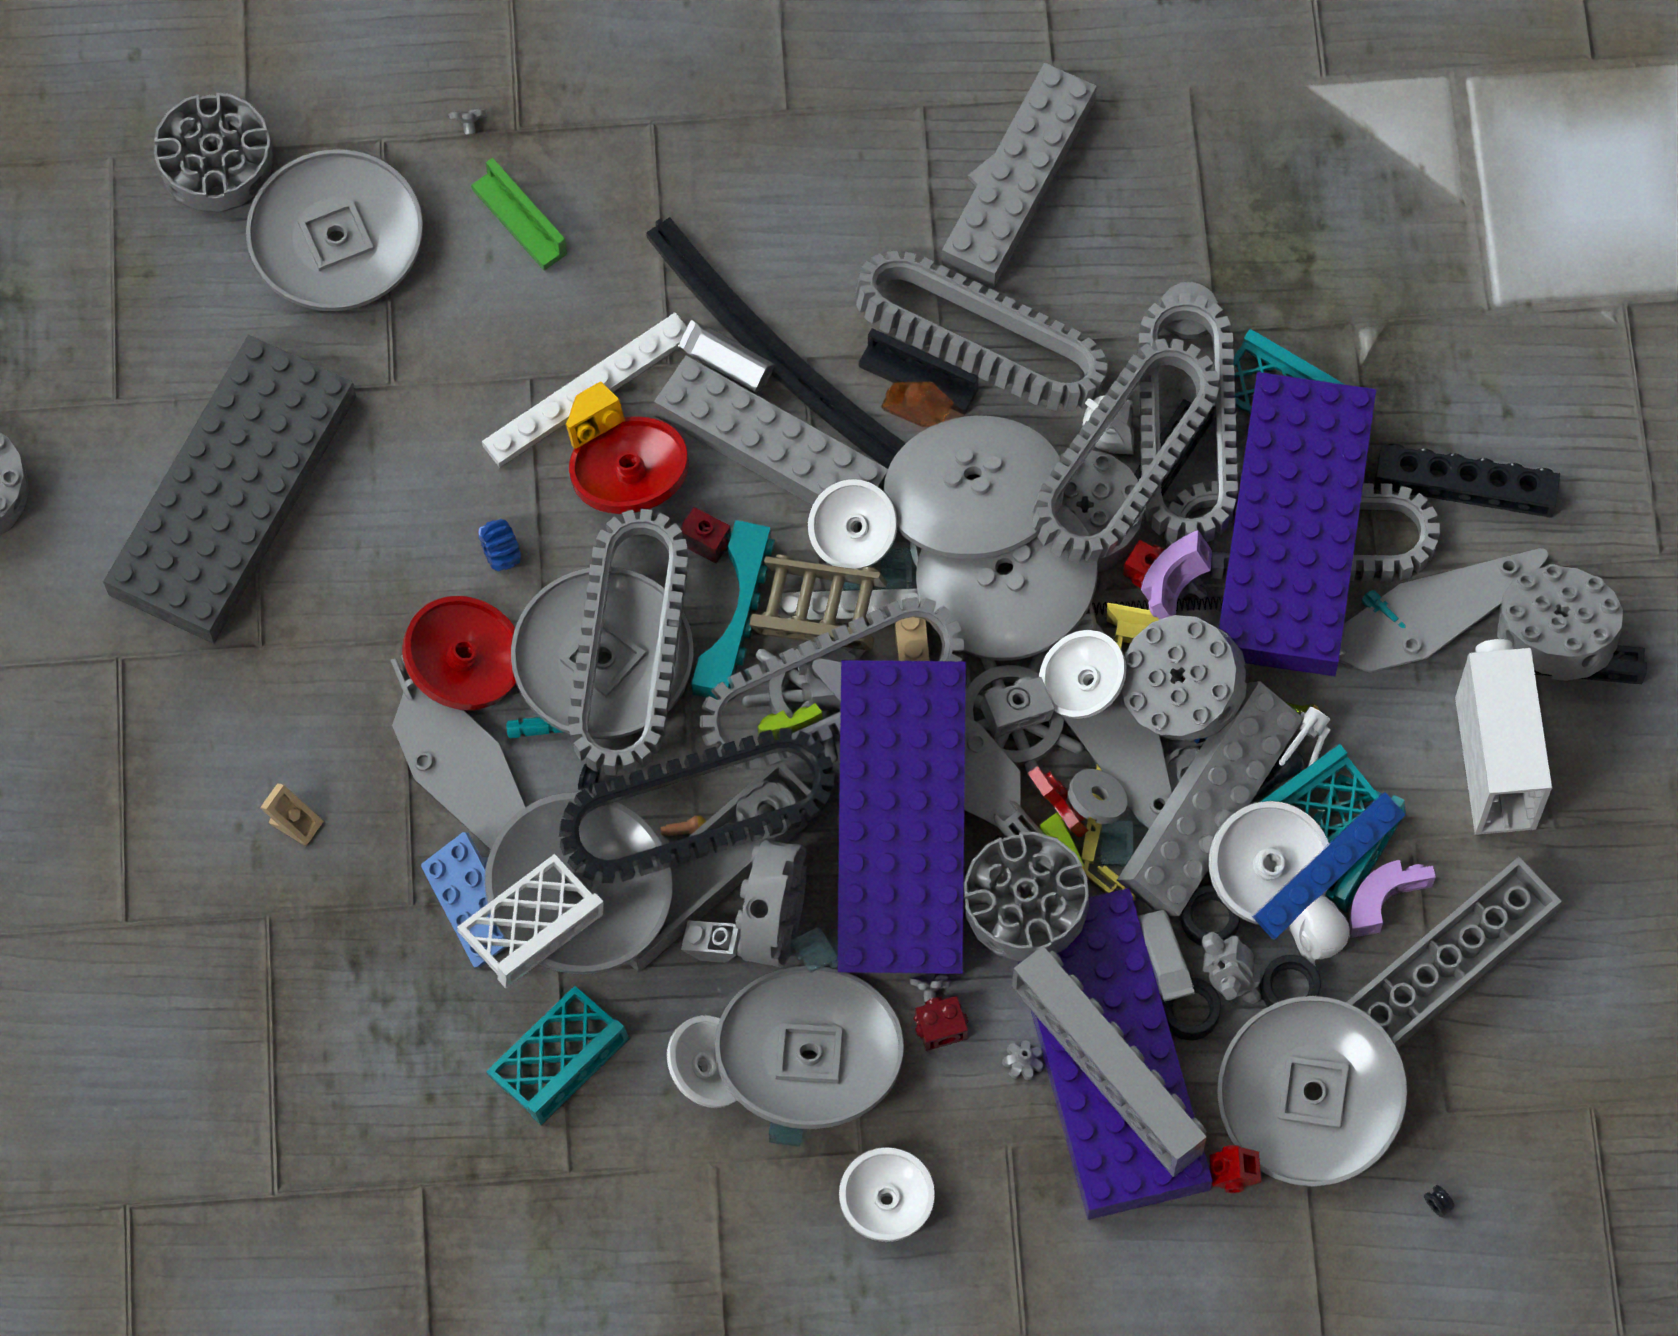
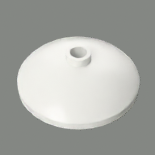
[808,479,897,570]
[1039,630,1126,719]
[667,1015,737,1108]
[839,1148,935,1242]

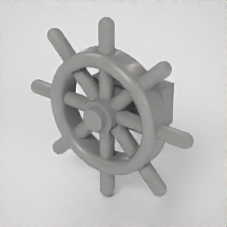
[742,641,866,763]
[965,652,1084,788]

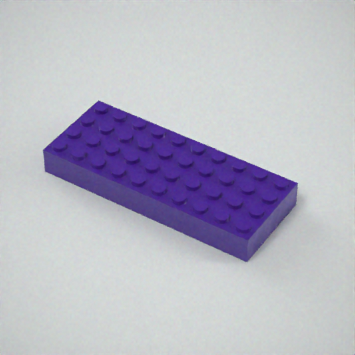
[1219,372,1376,677]
[837,660,966,974]
[1017,888,1212,1220]

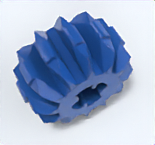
[478,519,521,571]

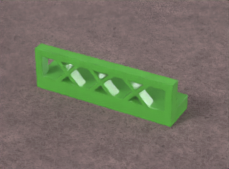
[471,158,567,271]

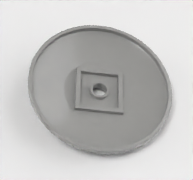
[246,149,423,311]
[884,416,1065,559]
[916,504,1098,661]
[511,567,694,739]
[715,966,904,1129]
[1217,996,1408,1186]

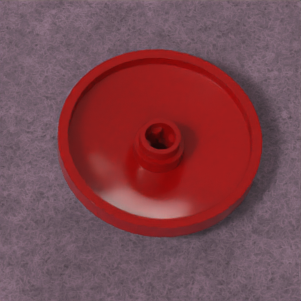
[569,416,689,514]
[402,596,516,710]

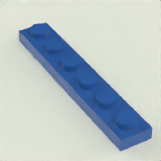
[1252,792,1406,940]

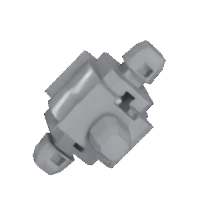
[1202,932,1261,1004]

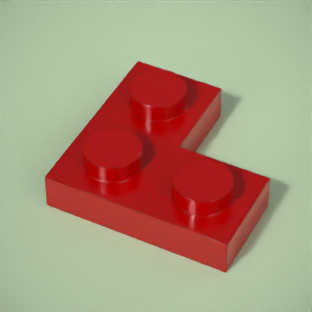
[1028,766,1089,838]

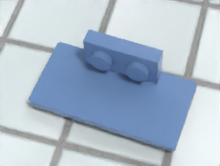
[421,832,506,968]

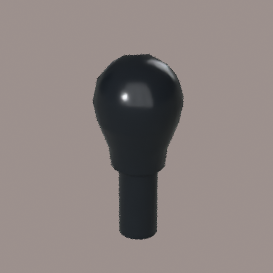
[1256,751,1304,798]

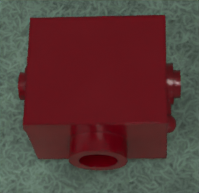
[680,507,731,564]
[913,996,968,1051]

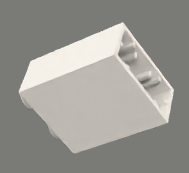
[1455,639,1552,835]

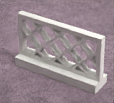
[457,854,604,988]

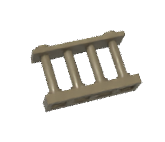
[749,555,887,651]

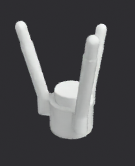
[1279,706,1330,766]

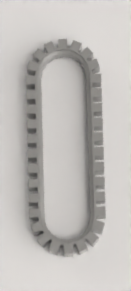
[855,251,1107,412]
[1138,293,1238,542]
[1032,338,1219,563]
[1164,481,1440,582]
[568,509,689,776]
[700,597,964,770]

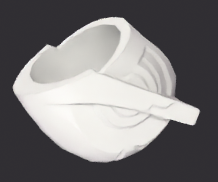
[1083,395,1134,454]
[1289,895,1350,965]

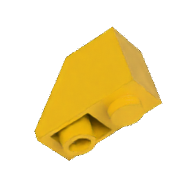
[566,381,625,449]

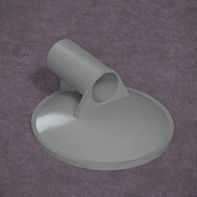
[485,793,672,974]

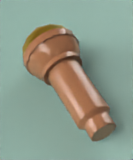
[660,815,706,836]

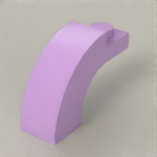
[1141,530,1212,620]
[1348,860,1436,938]

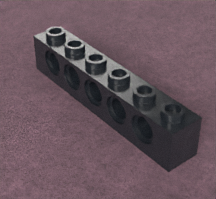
[1374,443,1561,518]

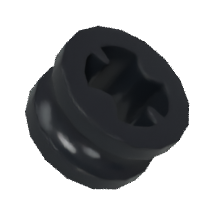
[578,764,601,794]
[1424,1185,1455,1217]

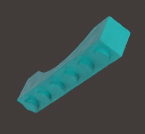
[692,520,775,700]

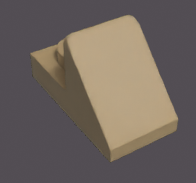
[260,783,324,846]

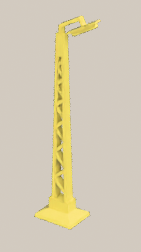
[1081,603,1159,901]

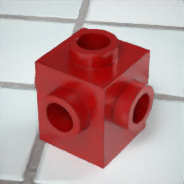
[1123,539,1165,588]
[1210,1145,1261,1193]

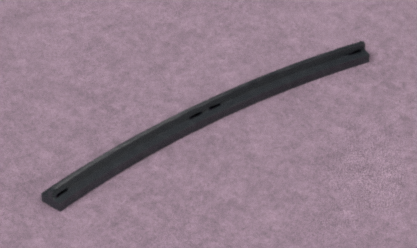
[646,217,906,469]

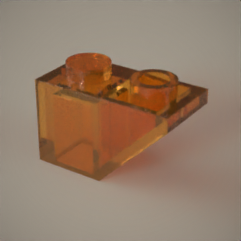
[881,382,954,427]

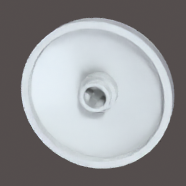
[1209,801,1329,925]

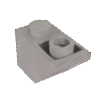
[681,920,741,963]

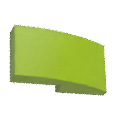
[757,703,823,740]

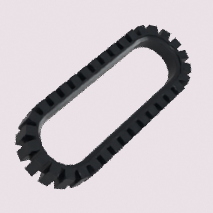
[559,728,834,883]

